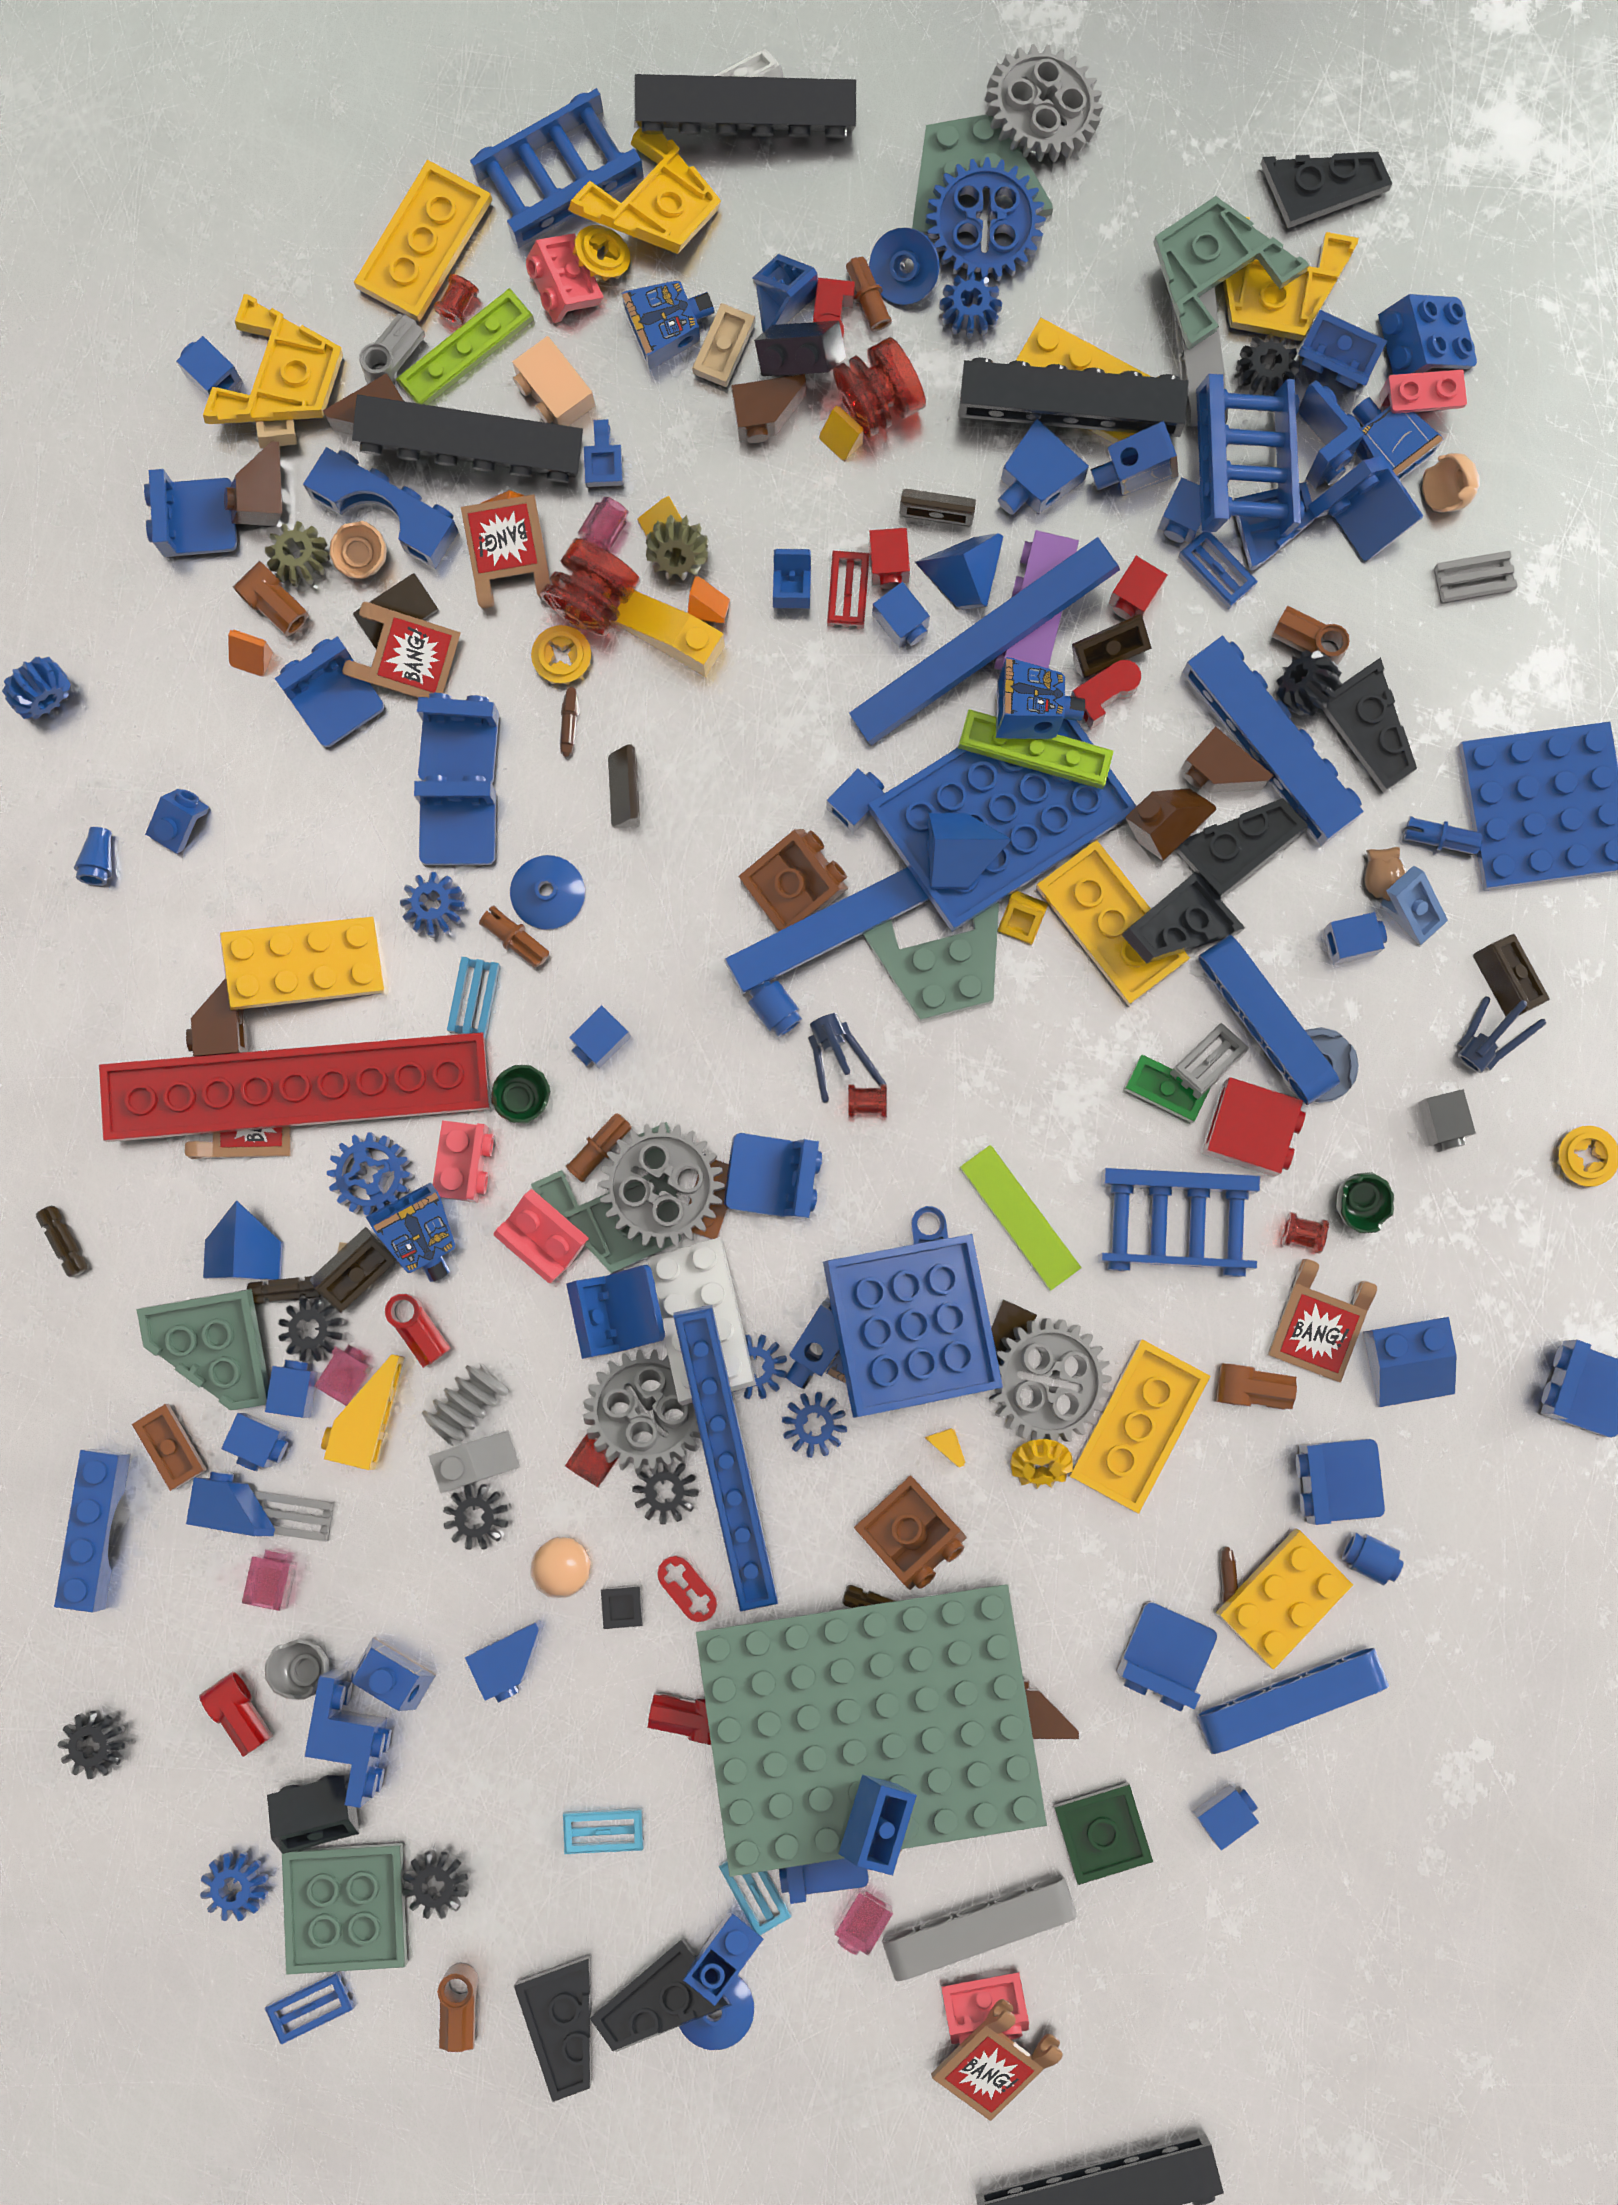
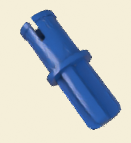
[1404,816,1483,855]

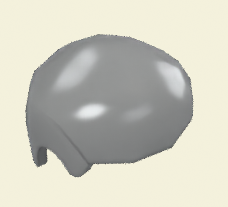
[265,1639,330,1700]

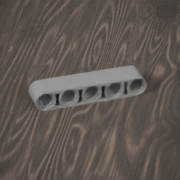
[1174,287,1228,427]
[882,1876,1078,1981]

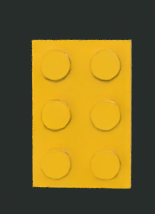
[1216,1528,1353,1670]

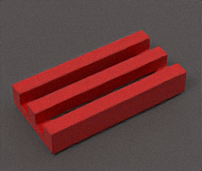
[827,550,870,629]

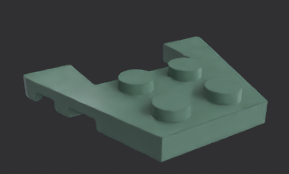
[912,114,1053,236]
[1153,196,1309,350]
[861,902,999,1022]
[531,1122,682,1274]

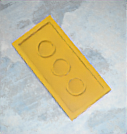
[354,160,492,322]
[1016,317,1151,443]
[1036,839,1190,1006]
[220,917,384,1010]
[1069,1339,1211,1514]

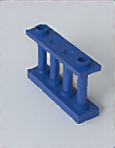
[470,88,644,248]
[1196,374,1305,537]
[1098,1168,1260,1277]

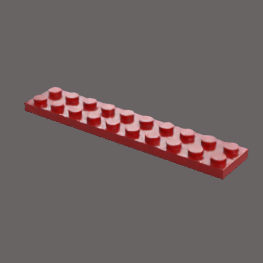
[99,1032,490,1142]

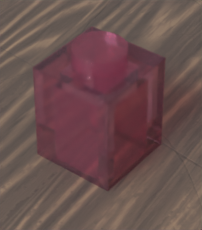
[242,1549,298,1611]
[834,1888,893,1956]

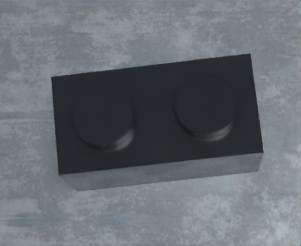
[754,321,846,376]
[267,1775,359,1854]

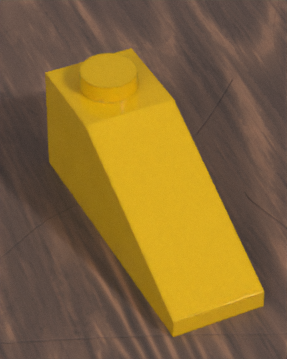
[610,589,725,677]
[321,1354,405,1470]

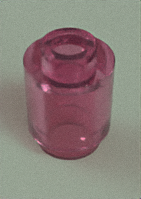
[577,497,629,555]

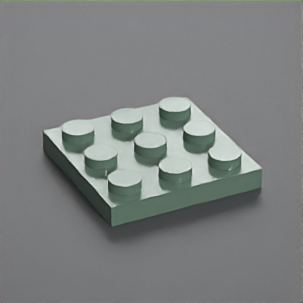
[282,1843,407,1975]

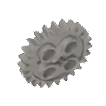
[984,44,1103,162]
[598,1122,725,1249]
[989,1318,1112,1442]
[583,1349,701,1474]

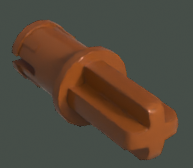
[846,256,892,332]
[479,905,549,967]
[565,1113,632,1183]

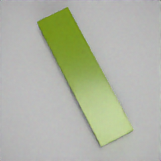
[396,288,534,405]
[958,709,1114,789]
[959,1144,1082,1291]

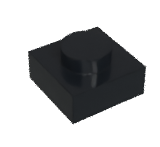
[601,1586,643,1629]

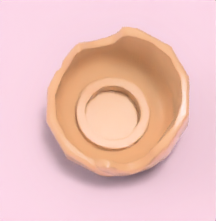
[1422,453,1479,512]
[329,521,387,579]
[530,1537,591,1598]

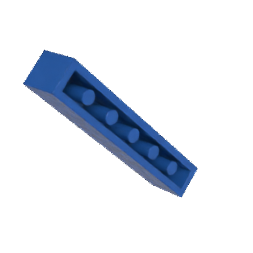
[1182,635,1364,846]

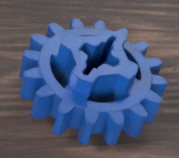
[327,1132,412,1216]

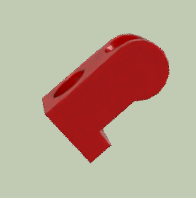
[813,277,855,344]
[1071,660,1141,730]

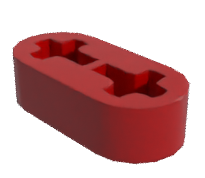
[657,1555,718,1622]

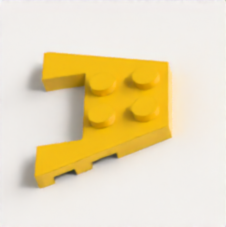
[568,128,721,254]
[1223,217,1359,341]
[203,294,343,424]

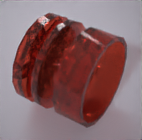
[833,336,926,438]
[540,538,640,637]

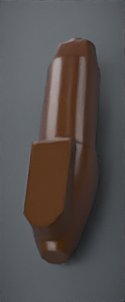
[559,687,579,757]
[1220,1547,1238,1604]

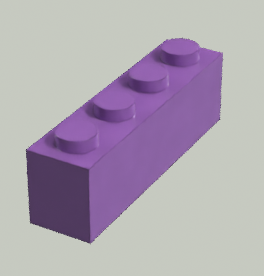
[994,530,1079,670]

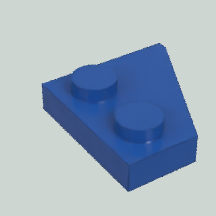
[1233,482,1315,571]

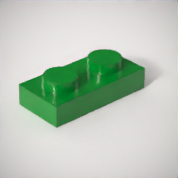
[1124,1054,1211,1123]

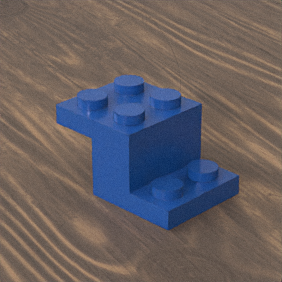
[304,1668,392,1808]

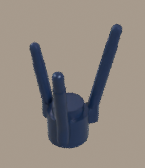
[1457,996,1546,1073]
[808,1013,887,1103]

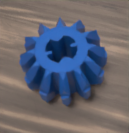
[939,271,1002,339]
[2,656,71,719]
[400,872,466,937]
[733,1334,787,1399]
[782,1392,847,1458]
[200,1852,269,1921]

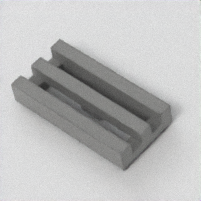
[1434,550,1518,603]
[1170,1023,1249,1099]
[254,1491,334,1542]

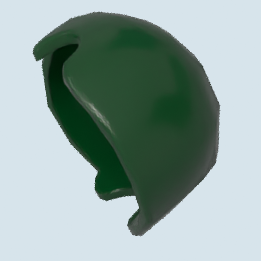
[491,1065,551,1123]
[1336,1172,1394,1233]

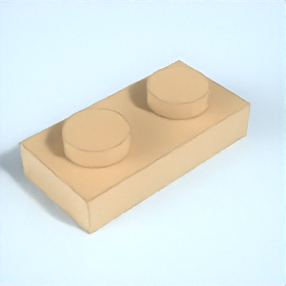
[692,303,756,388]

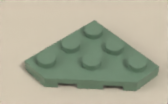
[136,1289,269,1411]

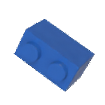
[838,1774,917,1876]

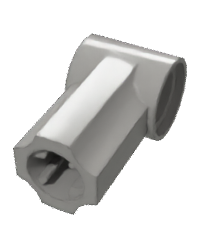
[359,314,425,384]

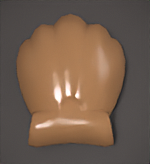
[1365,847,1406,901]

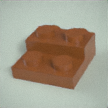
[738,829,848,931]
[854,1475,967,1590]

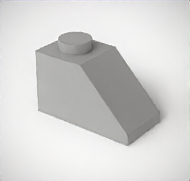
[429,1430,520,1493]

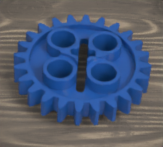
[925,157,1046,281]

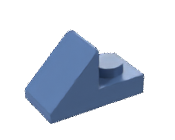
[1381,866,1448,945]

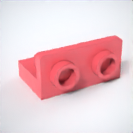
[526,233,604,323]
[1380,369,1467,414]
[433,1120,494,1203]
[494,1189,589,1283]
[941,1972,1029,2044]

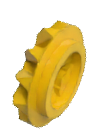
[572,225,630,282]
[531,625,591,685]
[1557,1126,1618,1187]
[1010,1439,1073,1489]

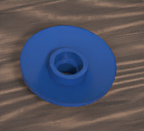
[869,227,939,305]
[510,855,585,930]
[679,1975,754,2050]

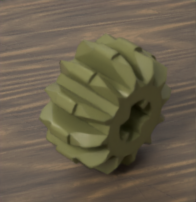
[646,515,709,581]
[264,521,330,587]

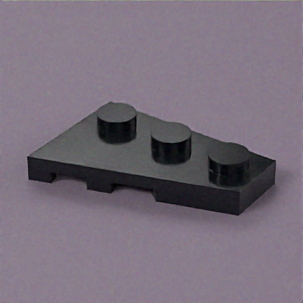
[1260,151,1392,228]
[1322,657,1417,793]
[1175,798,1308,899]
[1121,871,1245,964]
[590,1940,732,2052]
[514,1955,591,2102]

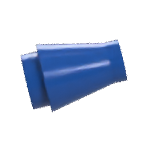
[74,827,112,886]

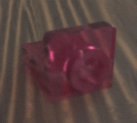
[314,1344,374,1406]

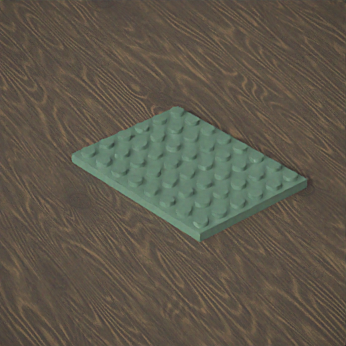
[696,1584,1047,1877]

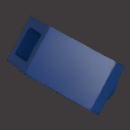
[683,1913,764,2006]

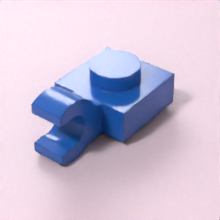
[584,419,623,487]

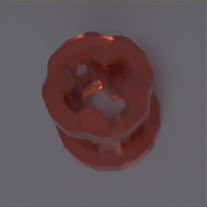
[433,274,479,325]
[848,1084,887,1118]
[1282,1212,1329,1254]

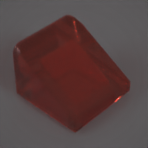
[565,1434,619,1488]

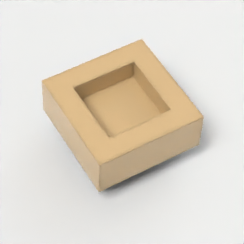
[256,419,297,448]

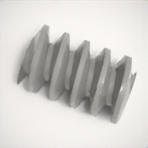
[422,1363,509,1446]

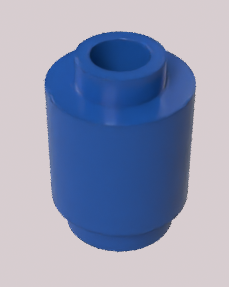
[748,981,803,1037]
[1342,1532,1404,1586]

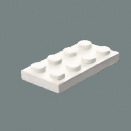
[647,1237,756,1406]

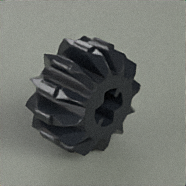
[1236,333,1300,396]
[1276,650,1343,716]
[278,1297,345,1362]
[632,1460,699,1525]
[443,1484,510,1550]
[57,1710,128,1779]
[402,1849,470,1919]

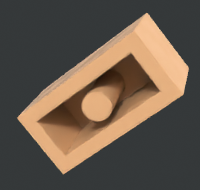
[512,336,595,426]

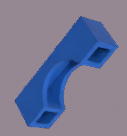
[303,447,459,569]
[54,1449,131,1613]

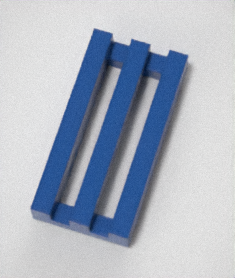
[1178,532,1258,609]
[265,1971,355,2045]

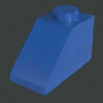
[186,1471,275,1536]
[465,1620,543,1703]

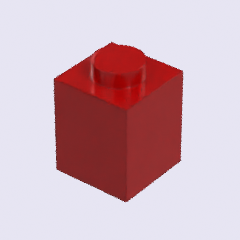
[869,528,910,589]
[1108,555,1168,620]

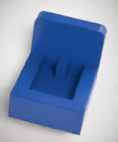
[773,549,811,609]
[145,789,209,854]

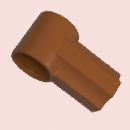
[232,561,309,637]
[1271,606,1350,665]
[1216,1363,1297,1409]
[437,1963,479,2052]

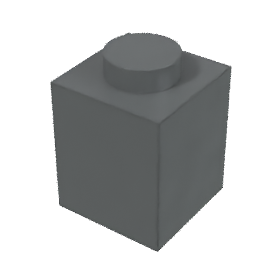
[1418,1089,1476,1150]

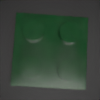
[1053,1782,1153,1885]

